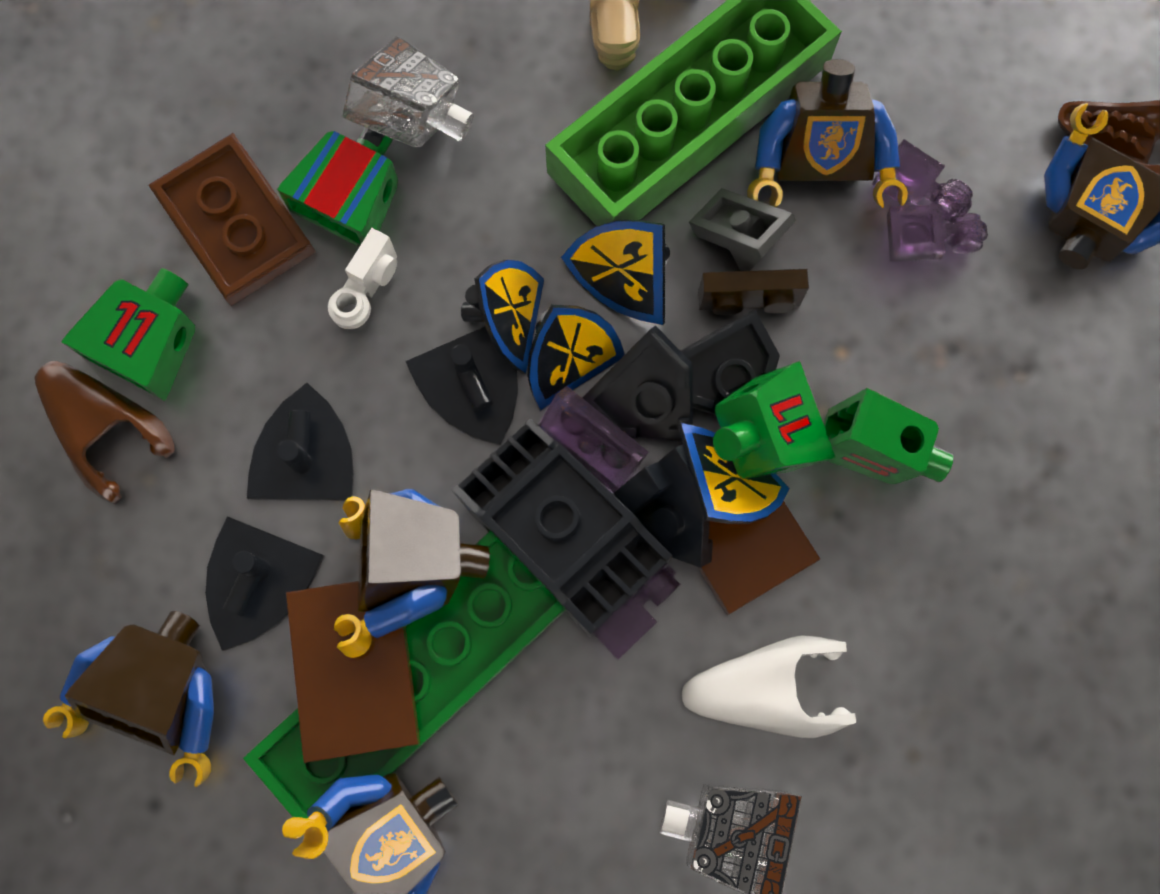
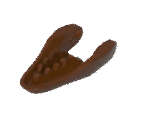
[1058,100,1160,175]
[34,361,175,504]

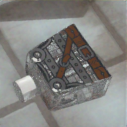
[342,36,474,147]
[659,784,802,894]

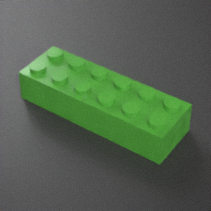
[545,0,842,226]

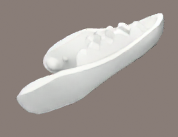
[682,635,856,738]

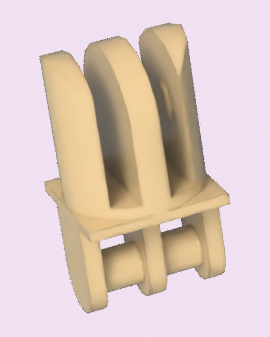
[590,0,641,71]

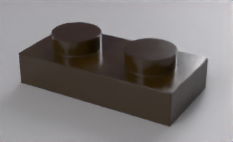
[698,269,809,315]

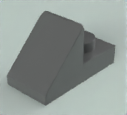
[689,188,796,271]

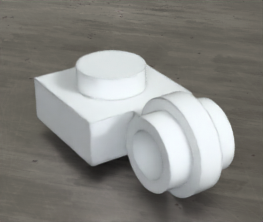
[328,228,397,329]

